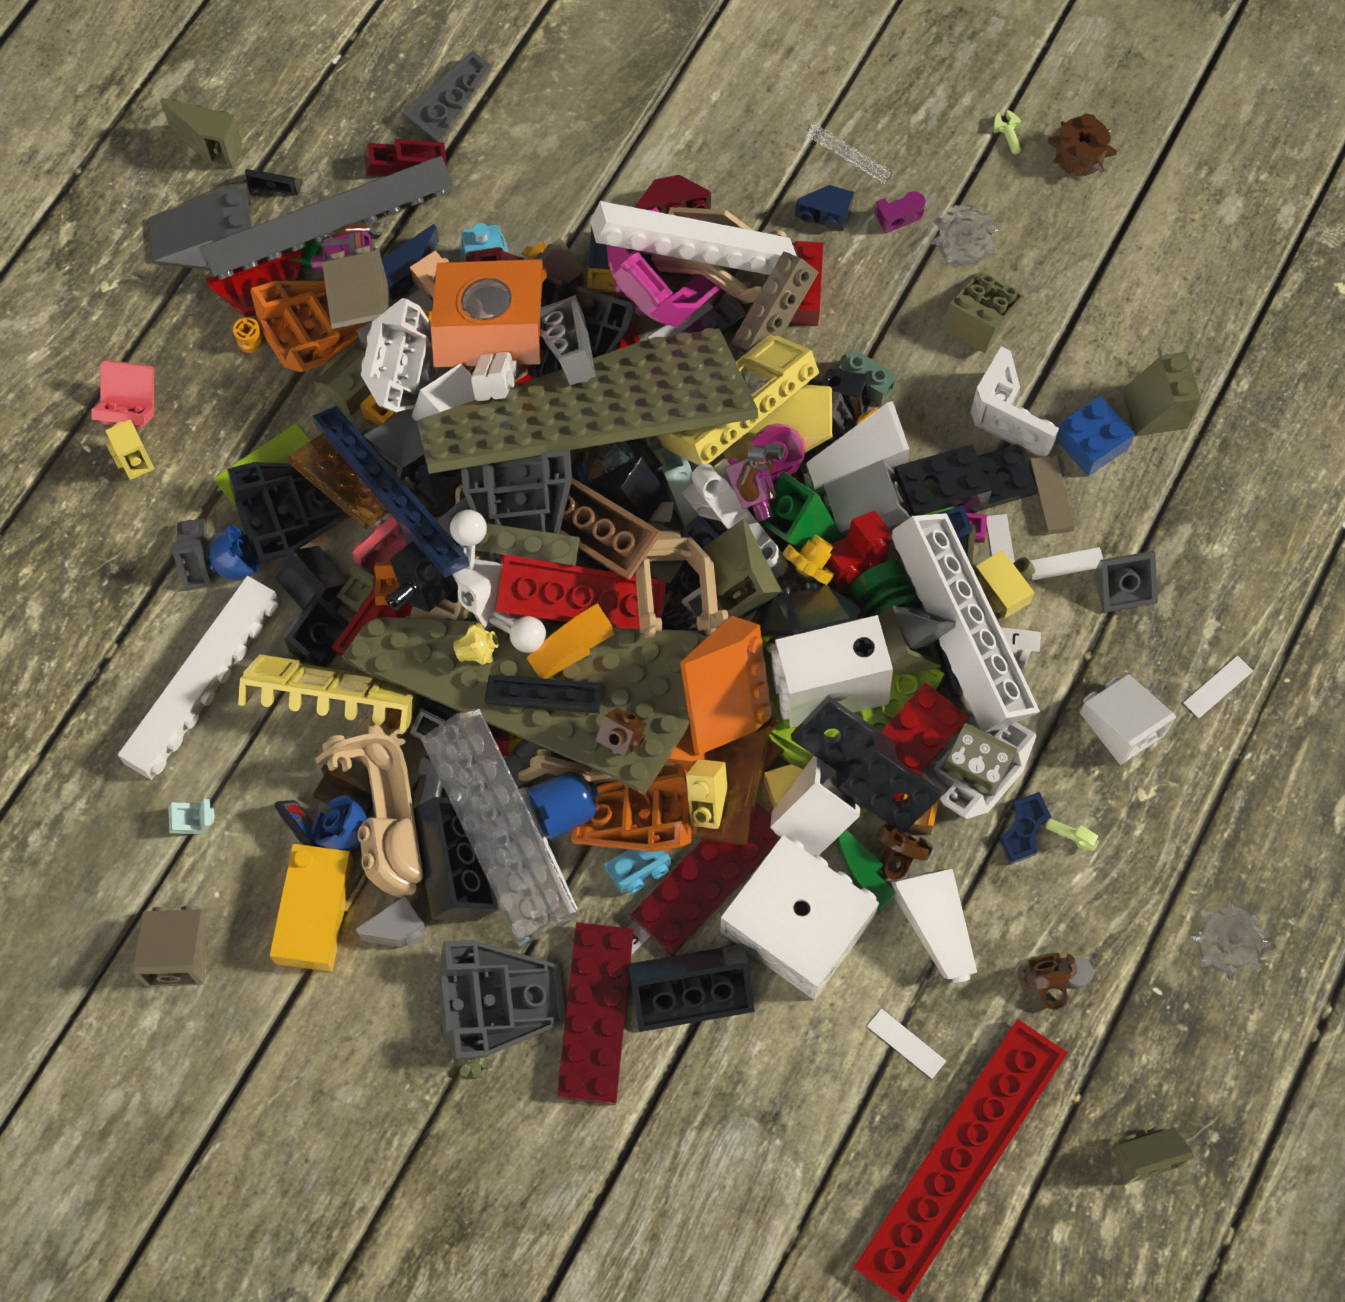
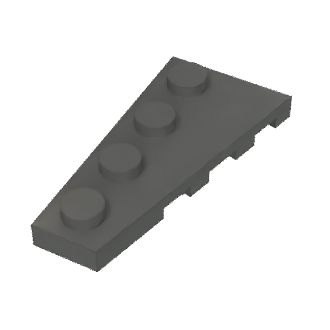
[402,51,491,142]

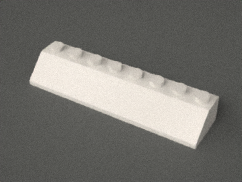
[891,513,1040,732]

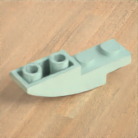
[652,446,709,528]

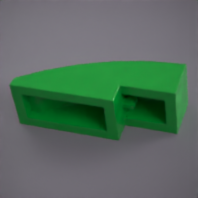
[836,830,896,915]

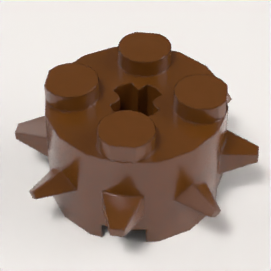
[1048,113,1117,176]

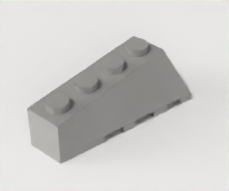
[540,296,596,385]

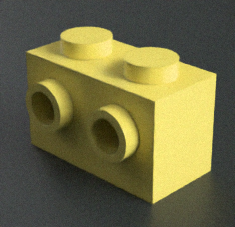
[105,419,155,480]
[974,550,1035,619]

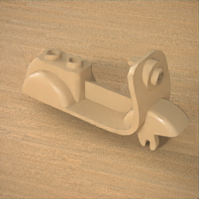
[315,714,423,898]

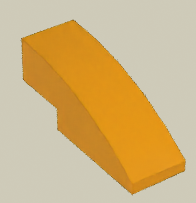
[527,603,614,679]

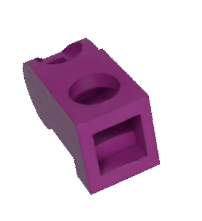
[874,191,926,234]

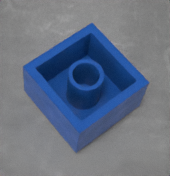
[1055,396,1135,476]

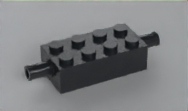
[385,497,479,612]

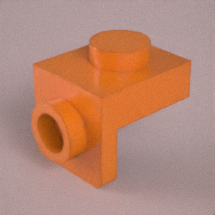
[374,562,399,605]

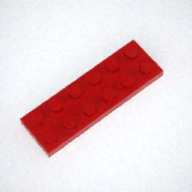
[494,555,667,629]

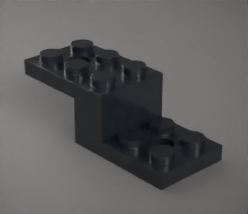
[895,444,1038,516]
[791,695,942,834]

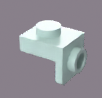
[168,799,214,834]

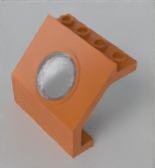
[431,259,547,367]

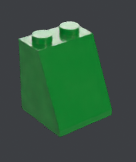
[755,471,842,549]

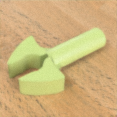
[993,110,1022,155]
[1046,819,1099,851]

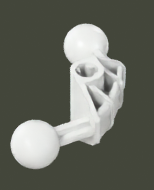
[450,510,546,653]

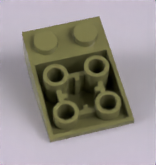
[160,98,243,169]
[939,272,1024,353]
[704,519,782,619]

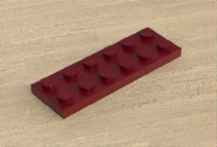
[630,794,781,956]
[556,922,634,1105]

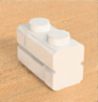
[471,352,518,401]

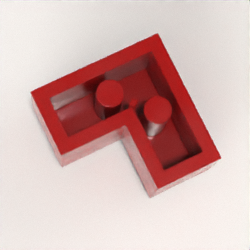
[824,511,893,587]

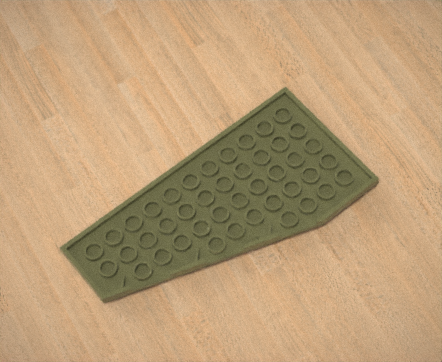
[417,328,758,474]

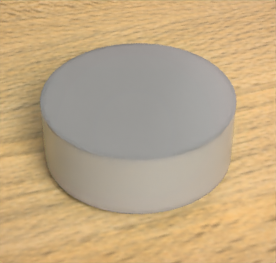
[1066,957,1093,988]

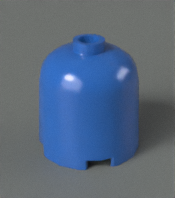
[526,771,599,840]

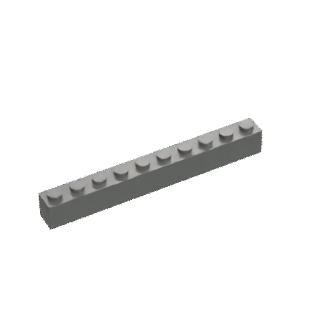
[199,156,453,280]

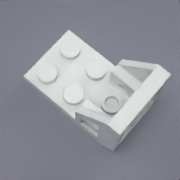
[970,347,1059,457]

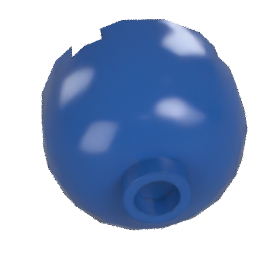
[207,525,259,581]
[311,795,367,851]

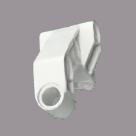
[681,458,788,578]

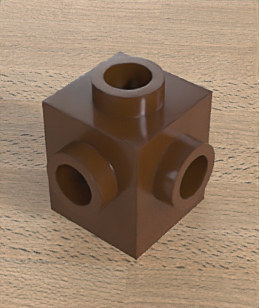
[595,708,647,757]

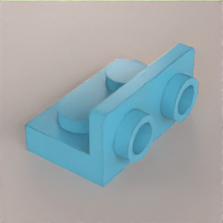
[604,849,671,895]

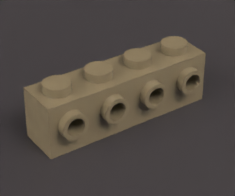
[731,251,819,354]

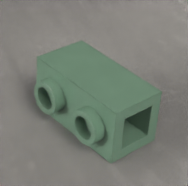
[836,348,897,406]

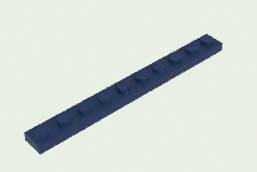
[313,406,470,578]

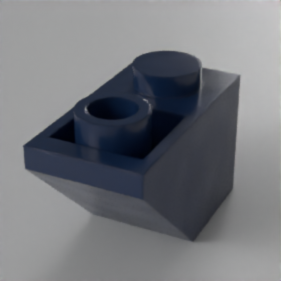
[795,185,854,231]

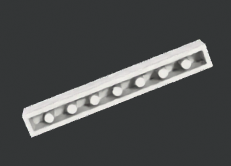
[590,201,796,275]
[118,576,279,780]

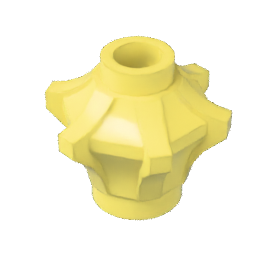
[454,623,499,665]

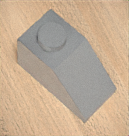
[356,896,426,948]

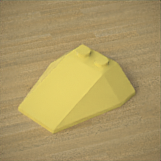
[723,381,832,462]

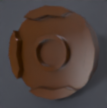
[876,824,933,880]
[1017,953,1077,1010]

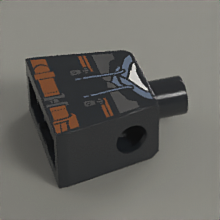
[808,369,871,421]

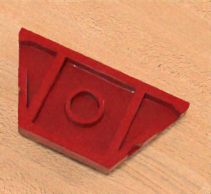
[205,249,303,317]

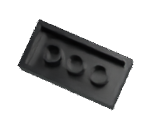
[413,797,499,921]

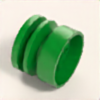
[849,561,922,618]

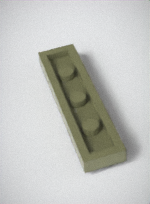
[475,523,580,566]

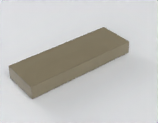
[1029,455,1075,535]

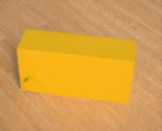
[270,844,354,972]

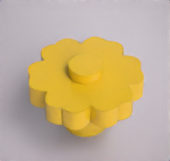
[782,535,835,585]

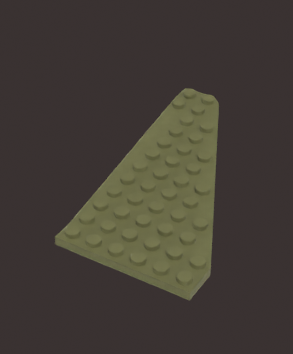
[342,617,707,795]

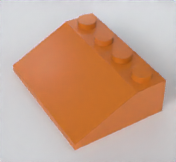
[680,616,772,755]

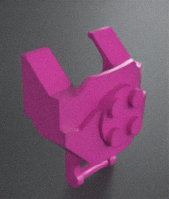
[607,208,721,327]

